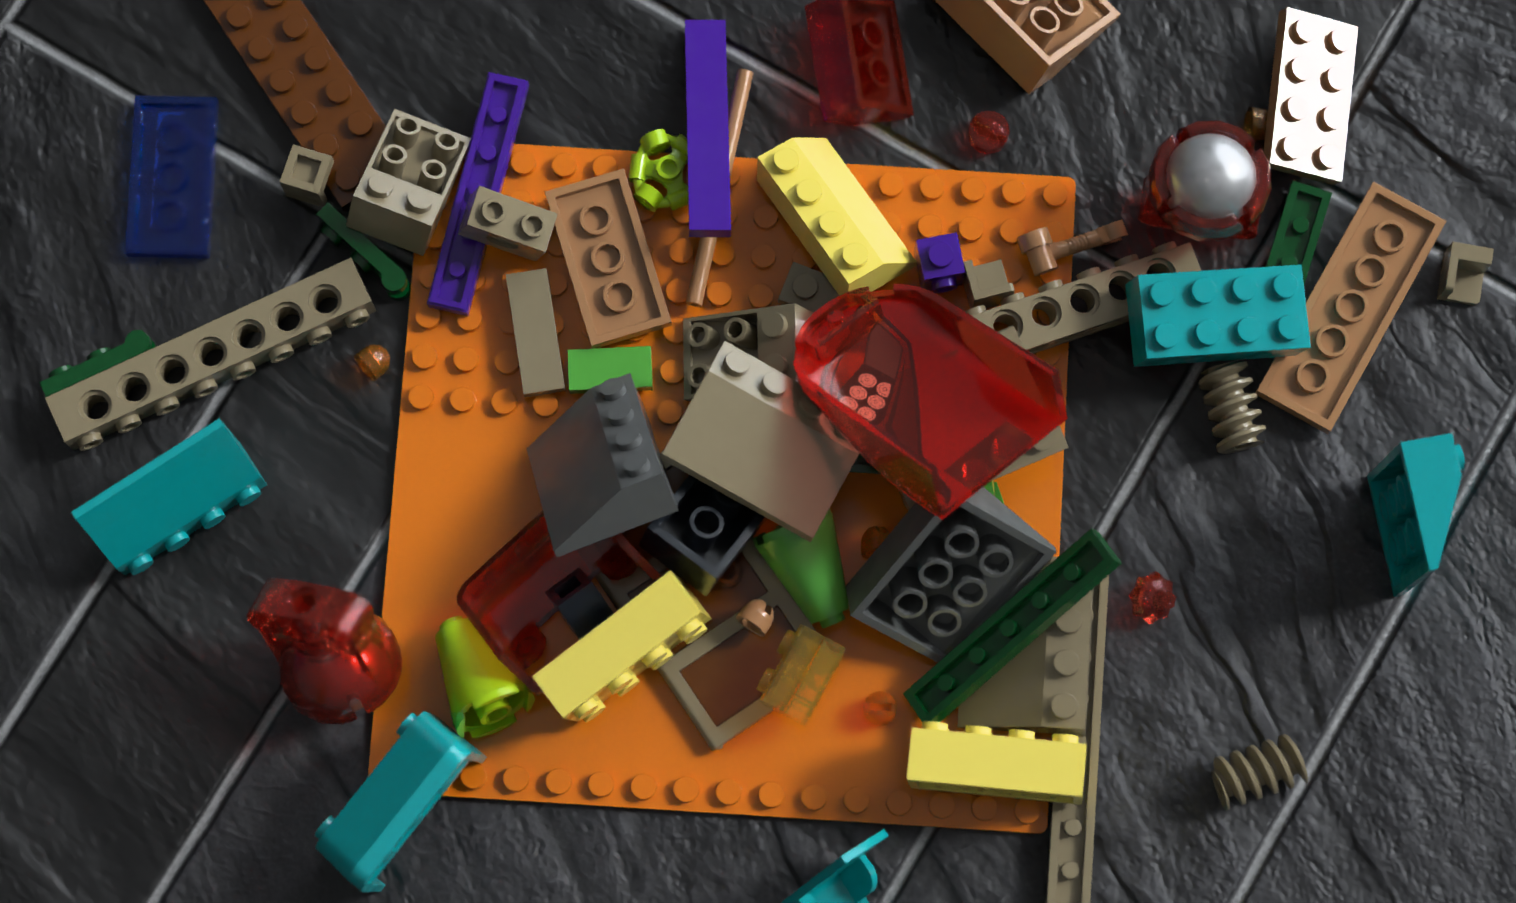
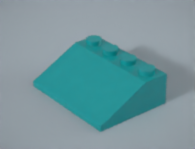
[71,418,267,575]
[1367,433,1465,597]

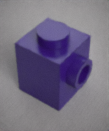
[914,232,965,293]

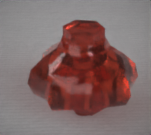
[1129,571,1176,624]

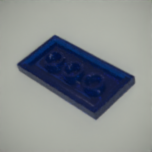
[125,96,219,258]

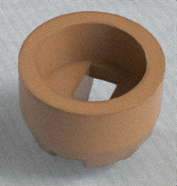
[736,599,774,636]

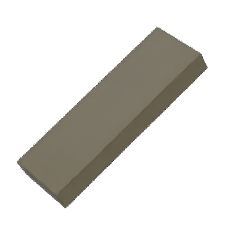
[506,268,566,397]

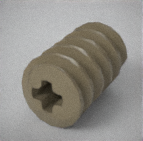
[1198,361,1266,454]
[1212,734,1308,811]

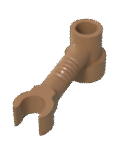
[1016,220,1128,276]

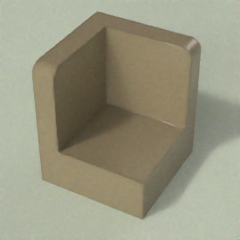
[280,144,334,207]
[1437,241,1494,306]
[963,259,1015,309]

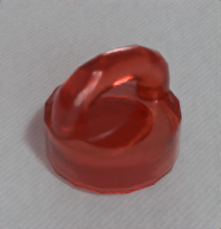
[968,111,1010,154]

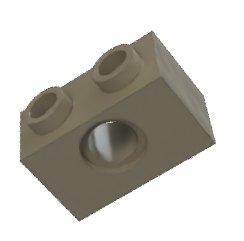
[458,186,558,261]

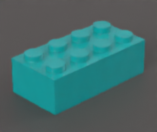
[1125,265,1311,367]

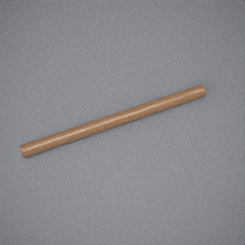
[686,69,753,307]

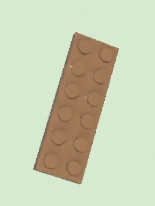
[1255,181,1446,434]

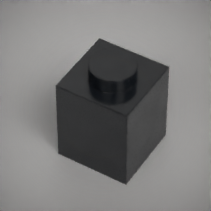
[545,567,614,640]

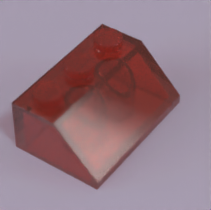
[805,0,914,126]

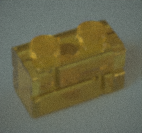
[756,624,846,727]

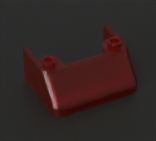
[457,510,662,696]

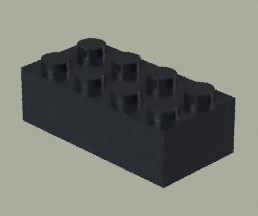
[638,475,768,596]

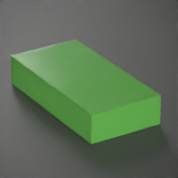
[568,346,653,394]

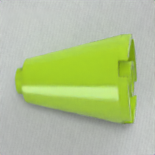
[435,616,535,738]

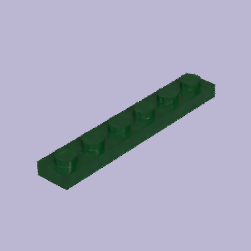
[903,528,1122,722]

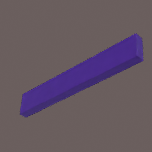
[685,20,731,237]
[427,72,529,316]

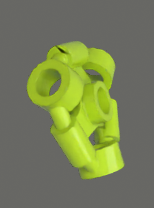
[628,129,688,212]

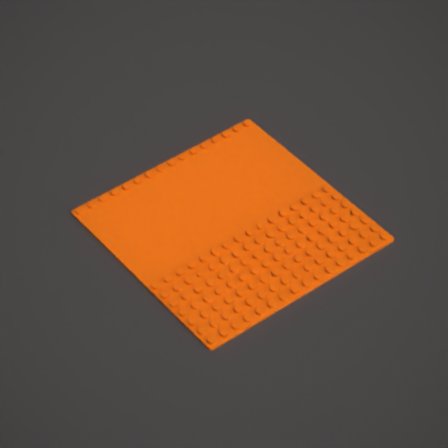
[368,144,1076,834]

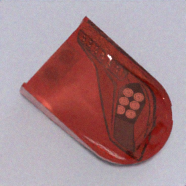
[793,284,1068,520]

